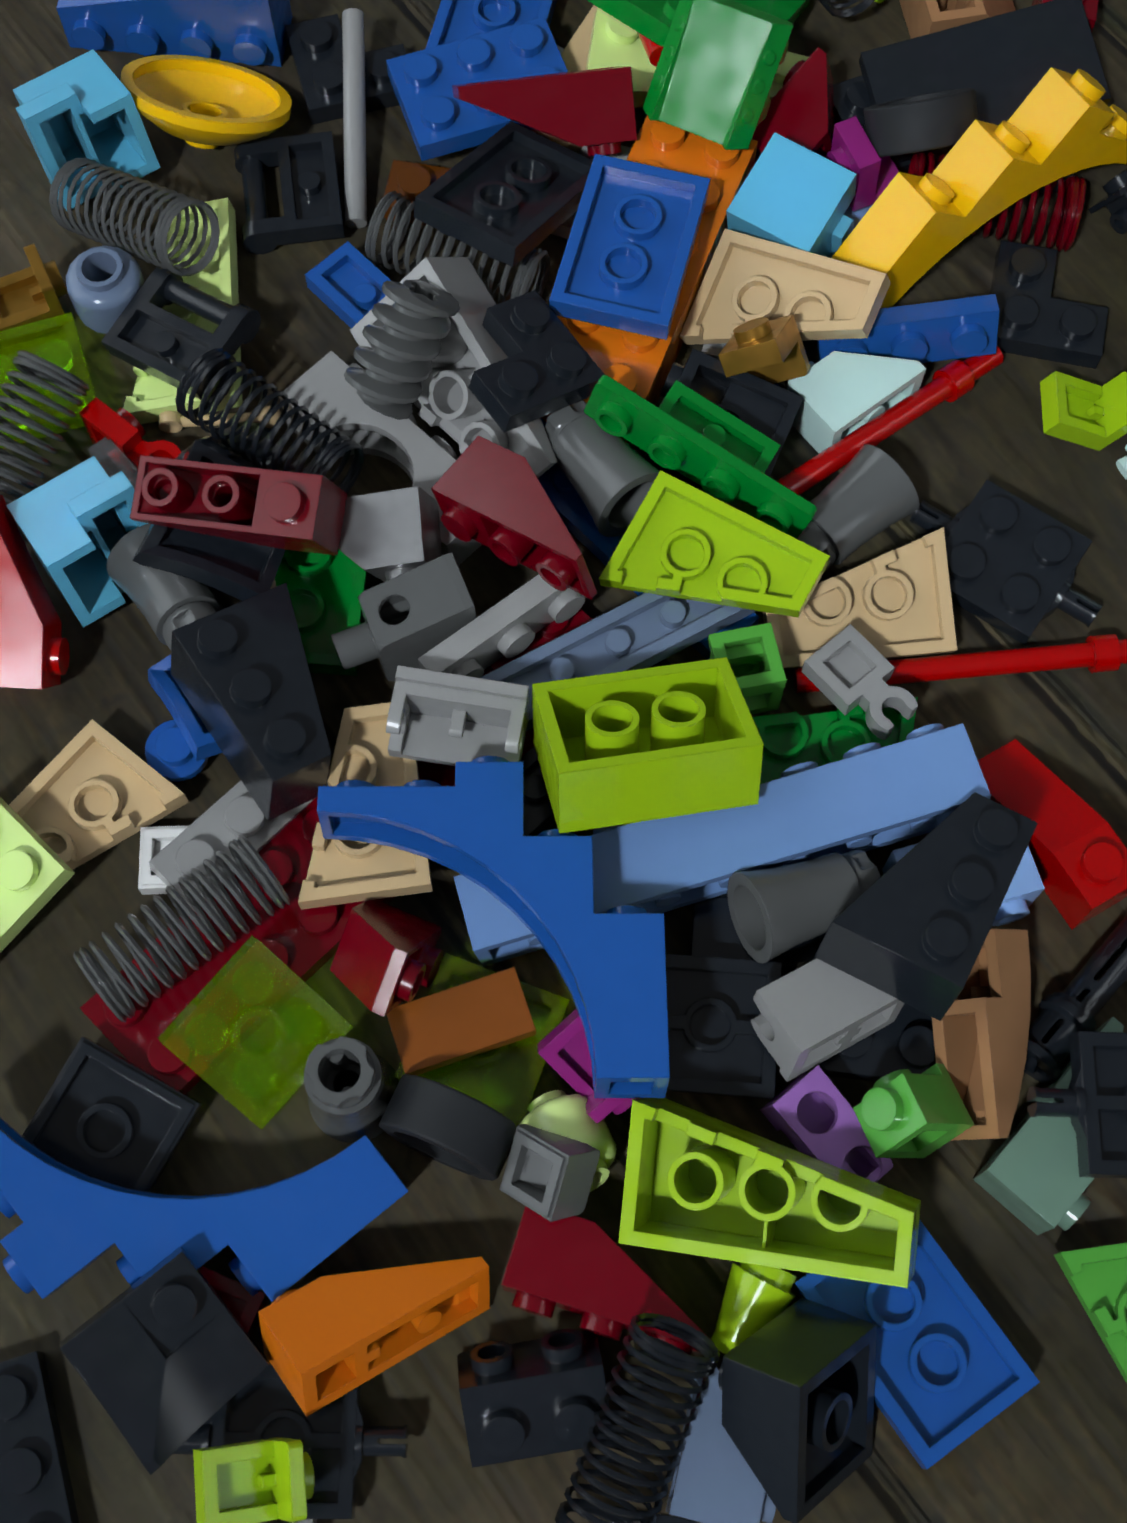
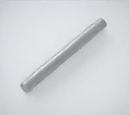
[342,8,367,228]

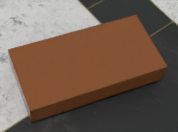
[387,967,536,1075]

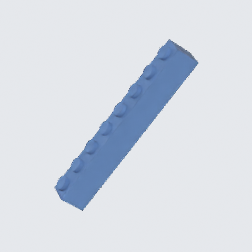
[453,723,991,967]

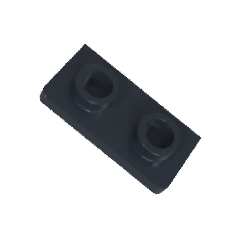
[457,1329,614,1468]

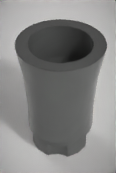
[544,400,660,537]
[797,444,920,573]
[107,524,221,650]
[727,849,881,963]
[304,1036,399,1143]

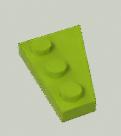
[599,470,830,618]

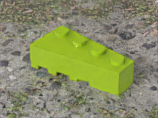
[618,1098,921,1288]

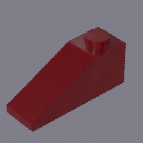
[452,66,637,156]

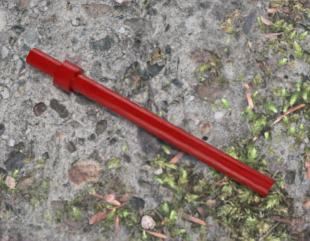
[736,346,1003,509]
[793,634,1127,693]

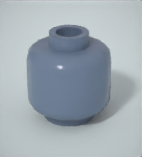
[66,245,145,334]

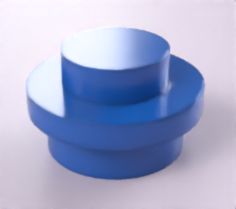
[145,720,209,782]

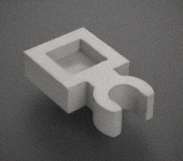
[801,624,918,740]

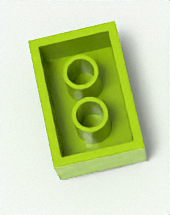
[532,657,764,834]

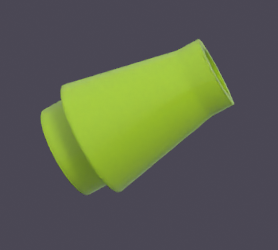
[711,1262,797,1354]

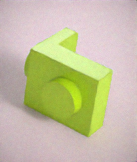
[1040,371,1127,451]
[193,1437,315,1523]

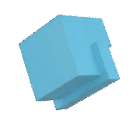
[13,49,161,211]
[726,132,857,257]
[6,456,149,628]

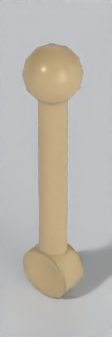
[159,406,281,433]

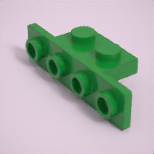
[584,375,817,539]

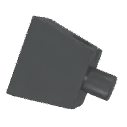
[331,552,476,682]

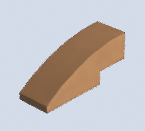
[932,929,1031,1141]

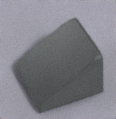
[500,1124,600,1222]

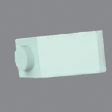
[786,351,926,454]

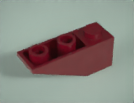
[431,435,597,600]
[130,455,348,556]
[501,1206,711,1355]

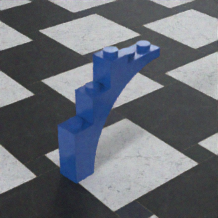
[317,756,670,1098]
[0,1117,408,1302]

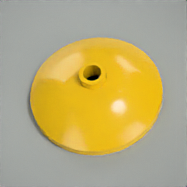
[120,55,292,149]

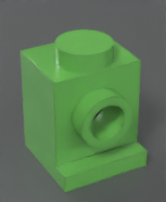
[708,622,787,715]
[853,1063,974,1158]

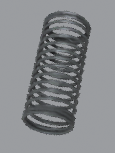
[49,158,220,276]
[365,191,550,304]
[0,350,90,527]
[73,835,290,1022]

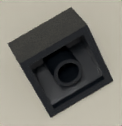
[718,1298,877,1523]

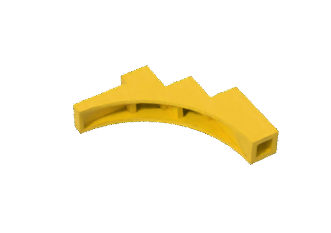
[831,67,1127,309]

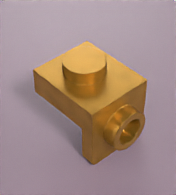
[0,243,68,344]
[718,314,810,384]

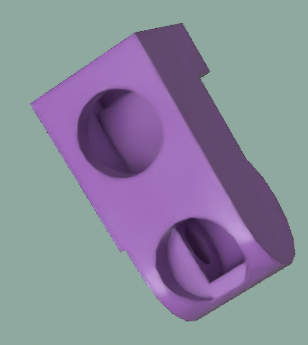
[760,1065,893,1183]

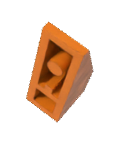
[258,1256,490,1417]

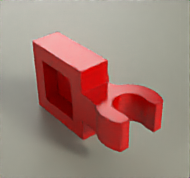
[79,397,181,476]

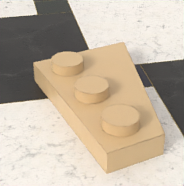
[679,229,891,345]
[763,527,957,669]

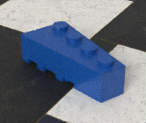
[56,0,292,67]

